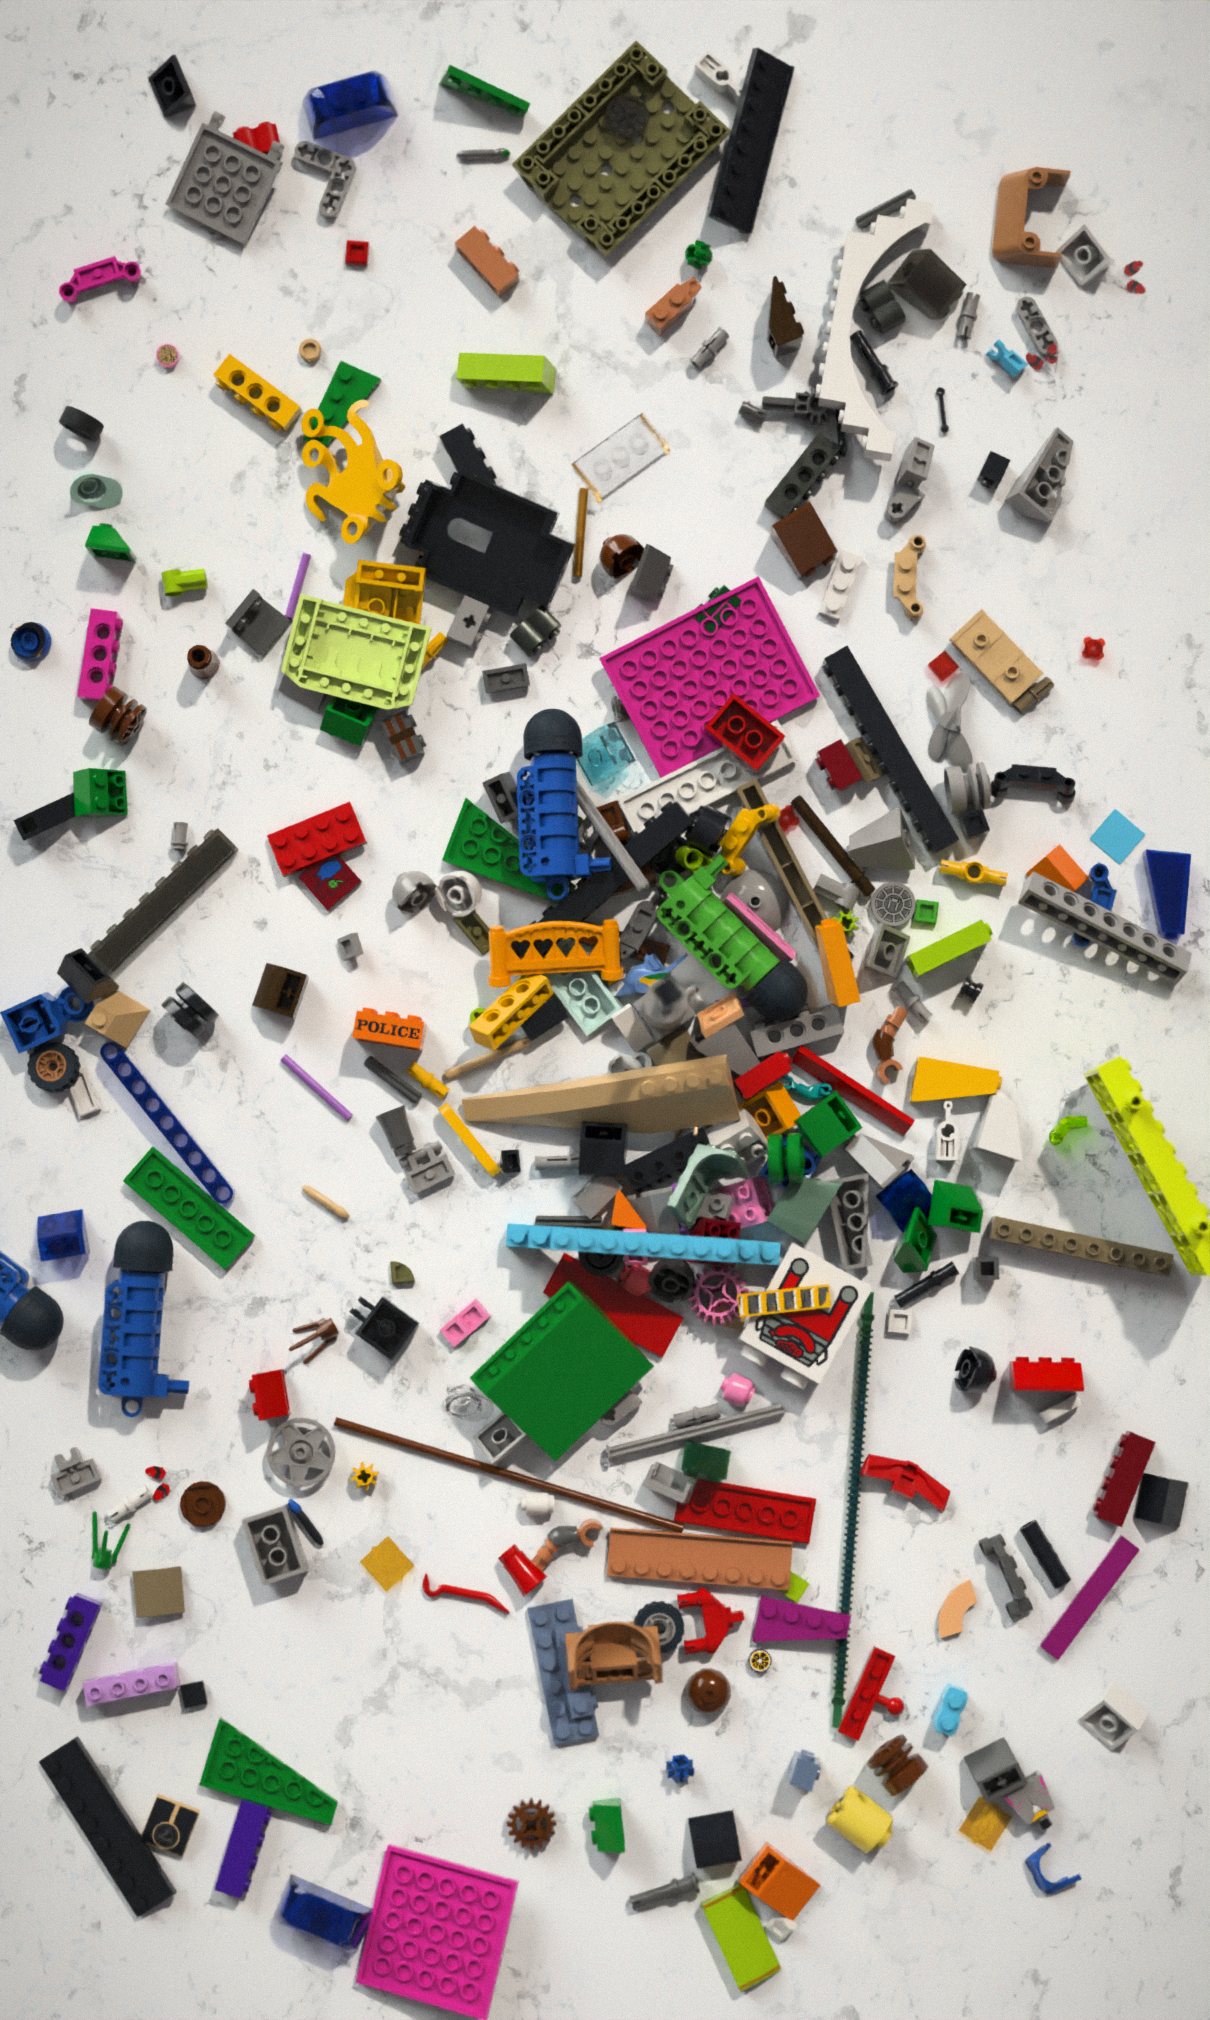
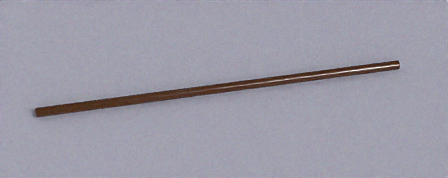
[334,1417,684,1533]

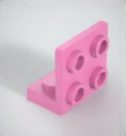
[714,1176,774,1229]

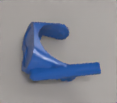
[1025,1843,1082,1895]

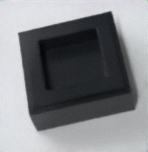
[180,1680,208,1708]

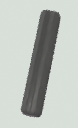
[855,189,916,229]
[364,1056,422,1104]
[535,1215,602,1229]

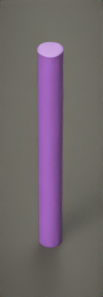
[280,1054,353,1121]

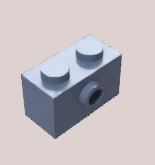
[787,1749,821,1792]

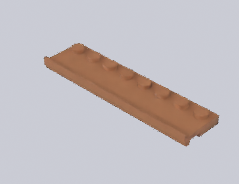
[607,1527,793,1590]

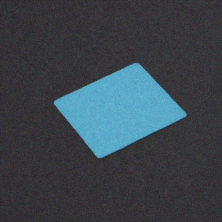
[1090,809,1145,864]

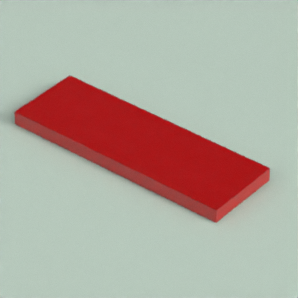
[543,1253,684,1357]
[674,1477,816,1544]

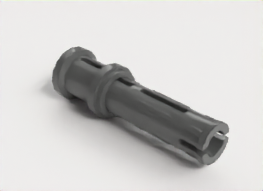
[629,1872,700,1910]

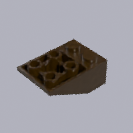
[767,276,804,359]

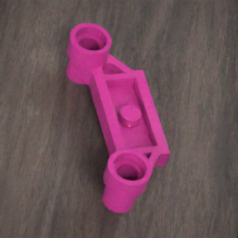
[59,256,141,304]

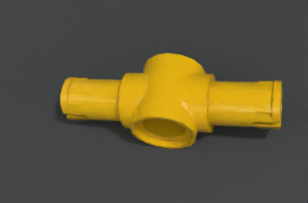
[939,859,1008,887]

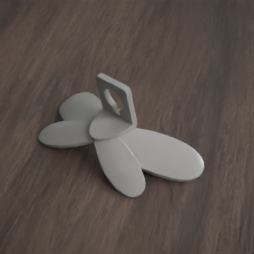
[927,673,973,772]

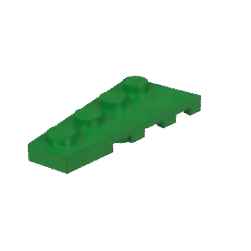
[303,360,381,447]

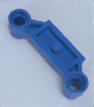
[1072,863,1117,947]

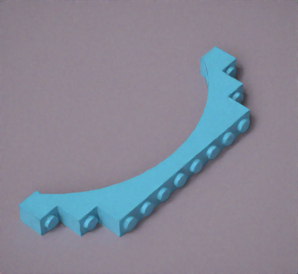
[506,1223,780,1265]

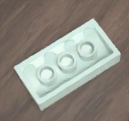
[541,937,624,1036]

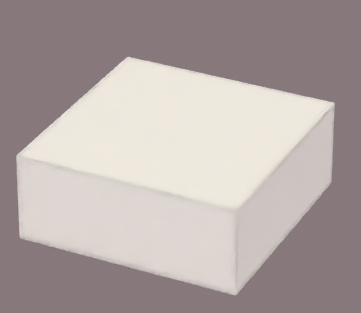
[887,1309,913,1334]

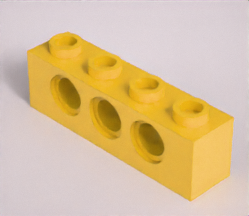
[213,353,302,432]
[469,974,554,1051]

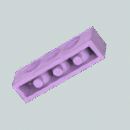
[82,1661,181,1706]

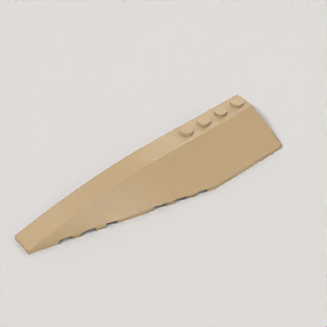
[461,1054,741,1134]

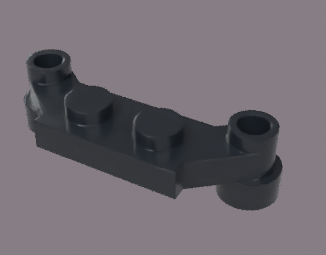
[991,764,1076,804]

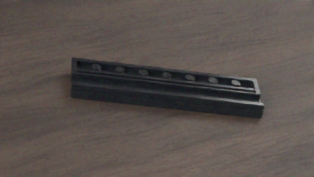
[709,47,795,234]
[38,1736,177,1918]

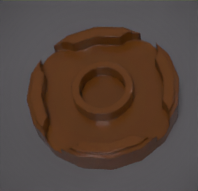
[180,1481,226,1527]

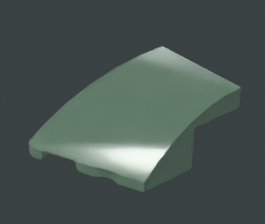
[767,1176,842,1244]

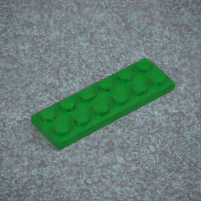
[123,1146,256,1270]

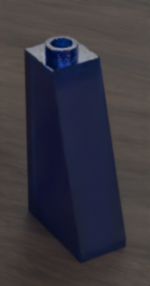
[1142,849,1191,940]

